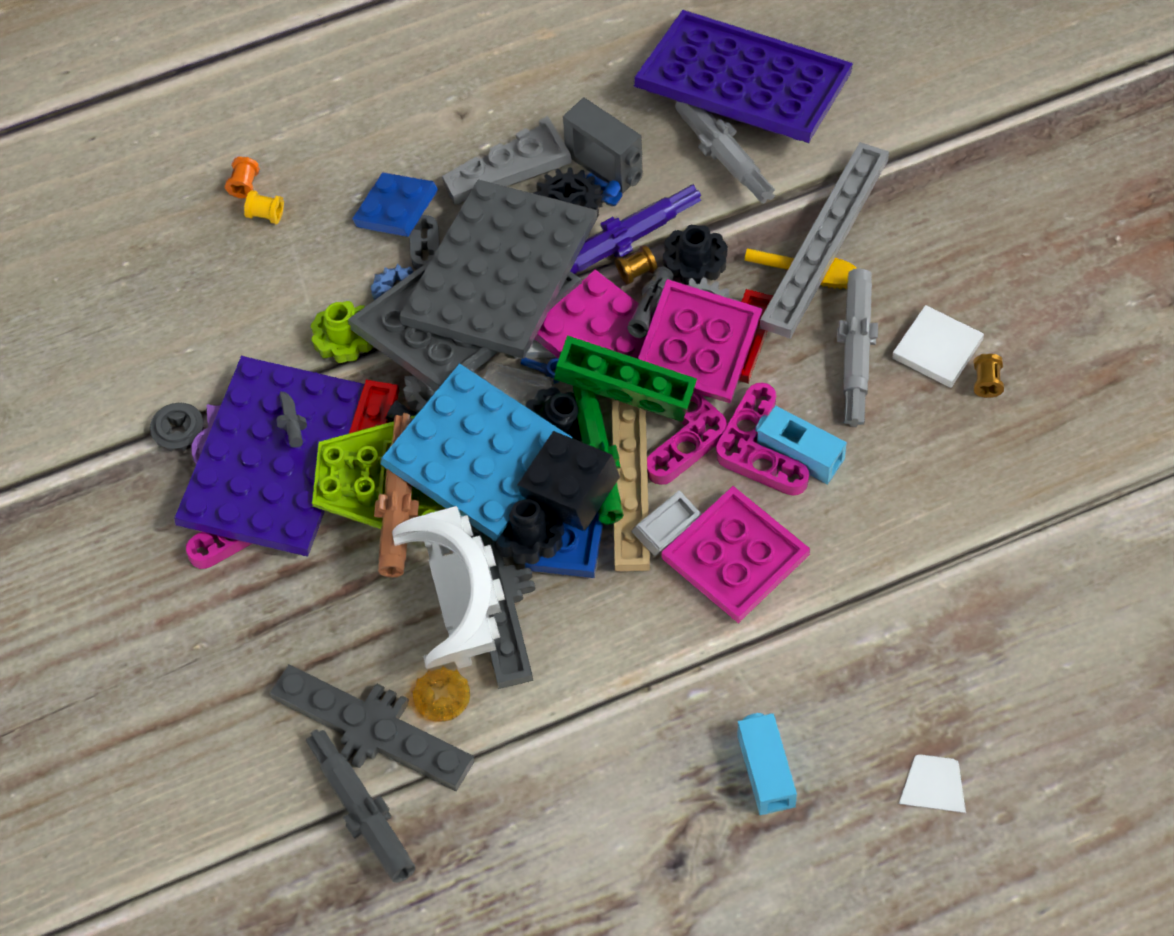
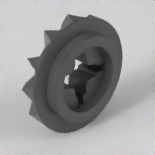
[150,402,204,452]

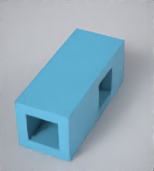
[755,405,847,485]
[737,713,797,815]

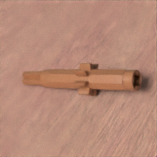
[374,413,419,577]

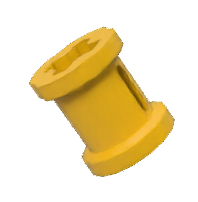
[244,190,284,224]

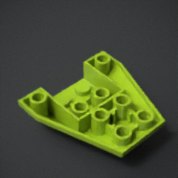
[312,415,446,529]

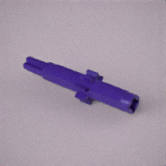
[570,184,701,274]

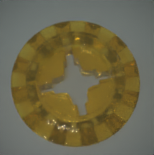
[412,666,470,722]

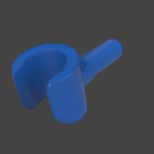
[586,173,622,206]
[521,357,559,384]

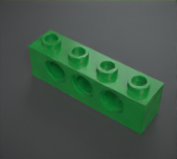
[554,335,697,422]

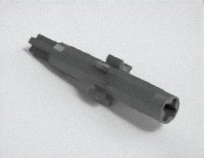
[306,729,416,883]

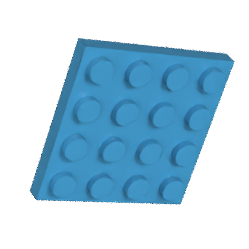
[380,363,572,541]

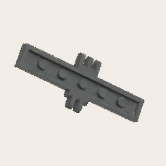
[471,525,536,689]
[270,664,475,792]

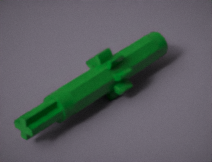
[573,386,624,524]

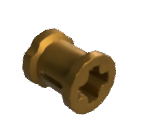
[615,245,657,285]
[973,353,1004,398]

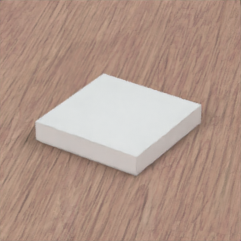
[892,305,984,388]

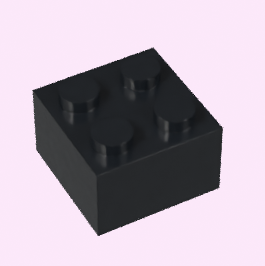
[517,431,620,532]

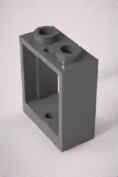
[563,97,643,194]

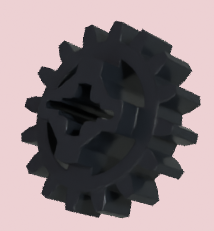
[533,167,602,217]

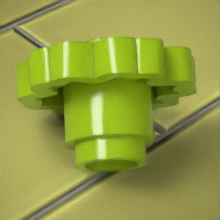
[310,301,373,363]

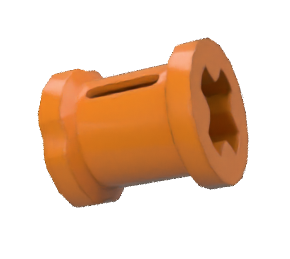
[225,156,260,198]

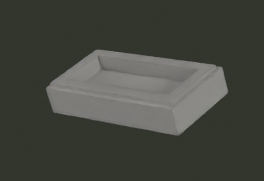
[631,490,702,556]

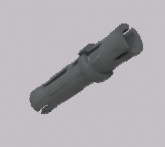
[627,267,673,338]

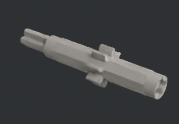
[675,101,775,204]
[837,269,878,427]

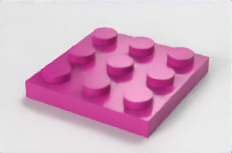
[535,270,646,359]
[638,279,762,403]
[661,486,810,624]

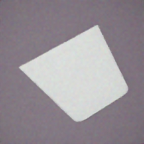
[899,755,966,813]

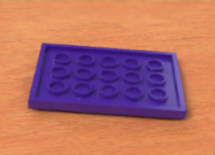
[634,9,853,143]
[174,356,364,557]

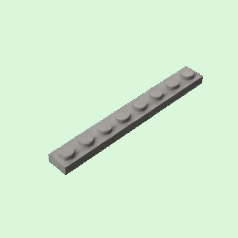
[760,142,889,339]

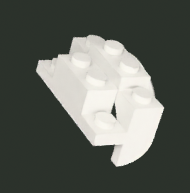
[392,506,505,669]

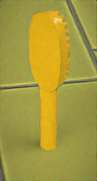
[745,248,857,289]

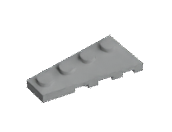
[442,116,572,205]

